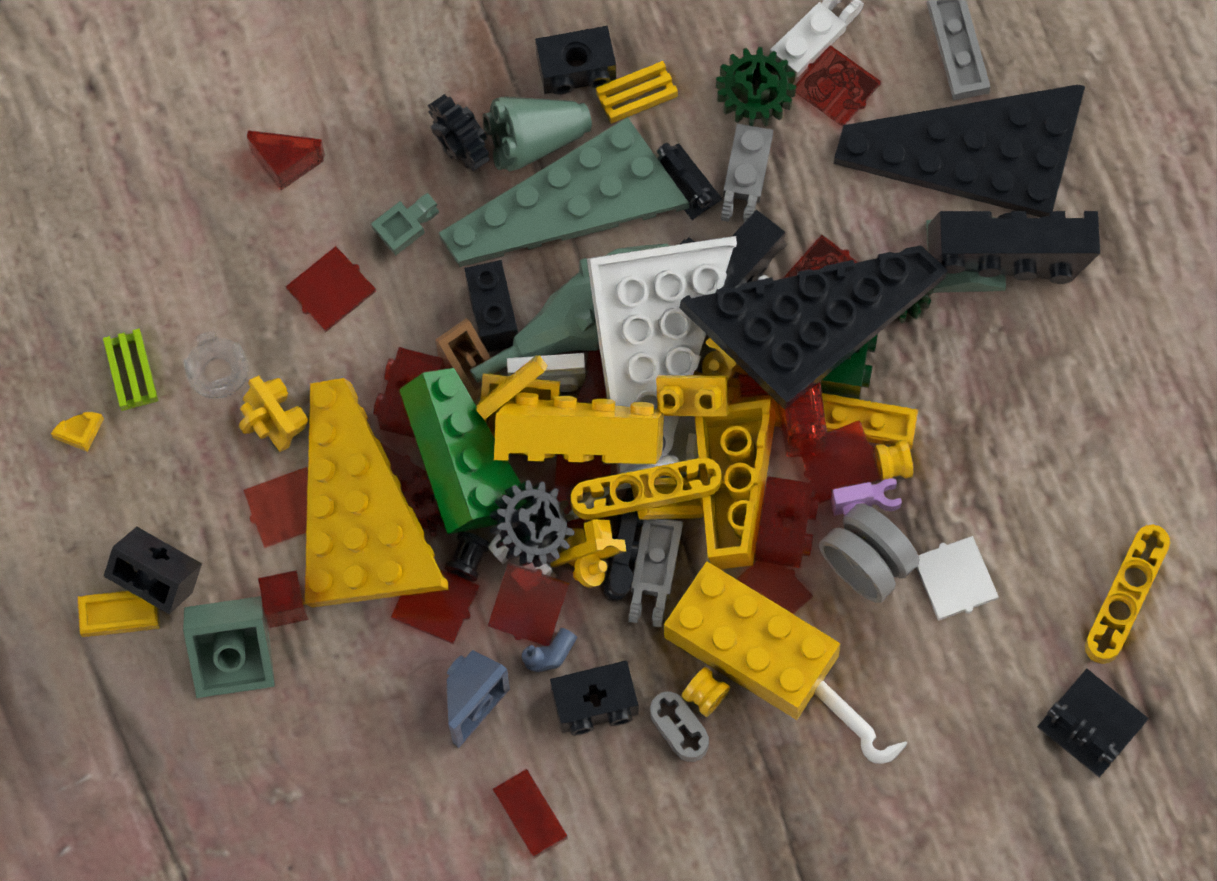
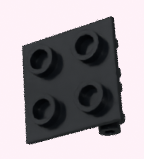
[1037,668,1149,778]

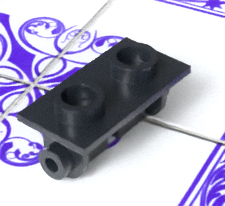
[657,143,722,221]

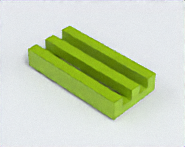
[103,328,159,411]

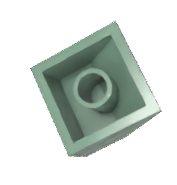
[183,596,275,698]

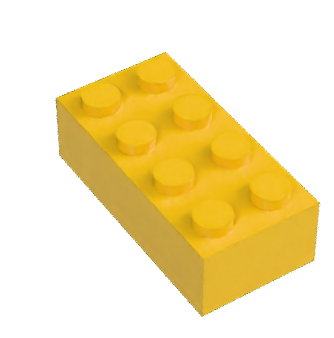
[664,561,841,720]

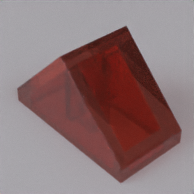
[247,130,325,190]

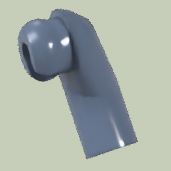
[521,628,577,672]

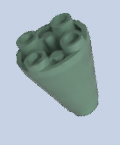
[482,96,592,171]

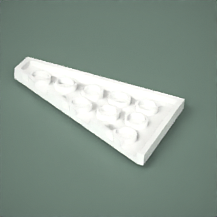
[587,236,737,489]

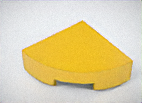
[51,412,104,452]

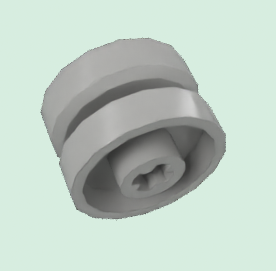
[819,503,920,603]

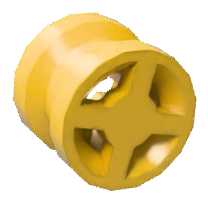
[874,440,913,481]
[681,667,731,717]

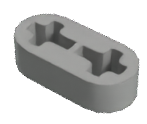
[650,691,709,762]

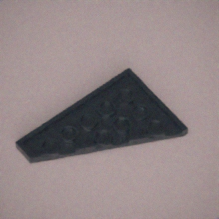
[833,84,1085,217]
[679,245,948,410]

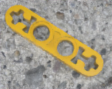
[571,458,722,520]
[1084,524,1170,664]

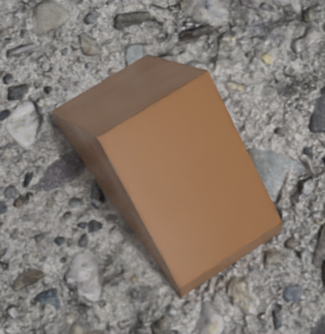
[435,318,501,401]

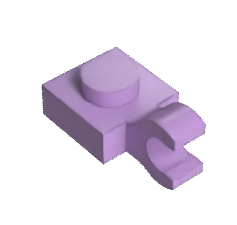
[830,479,902,516]

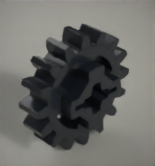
[428,94,490,171]
[490,480,575,568]

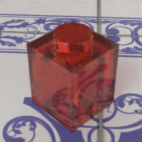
[258,570,308,628]

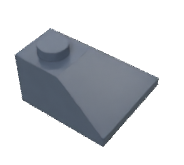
[447,650,510,748]

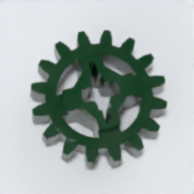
[716,47,796,126]

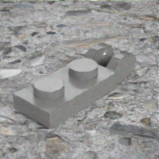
[721,123,773,222]
[629,519,683,627]

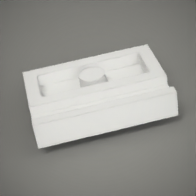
[507,353,586,392]

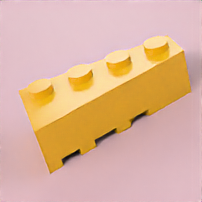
[494,393,664,464]
[695,399,776,569]

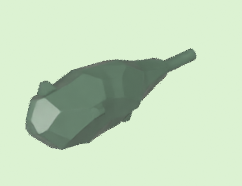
[470,244,670,383]

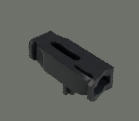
[680,209,787,335]

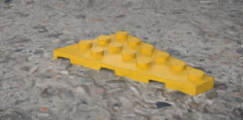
[305,378,448,608]

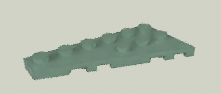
[439,117,689,267]

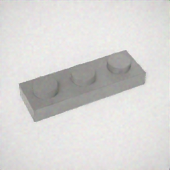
[926,0,991,101]

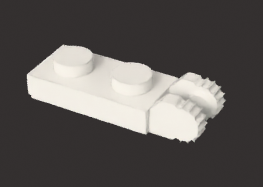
[770,0,864,78]

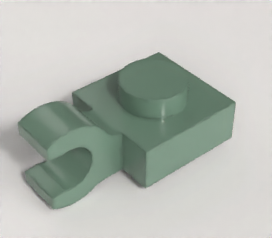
[371,193,439,256]

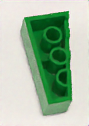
[399,368,526,535]

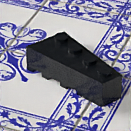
[928,211,1100,284]

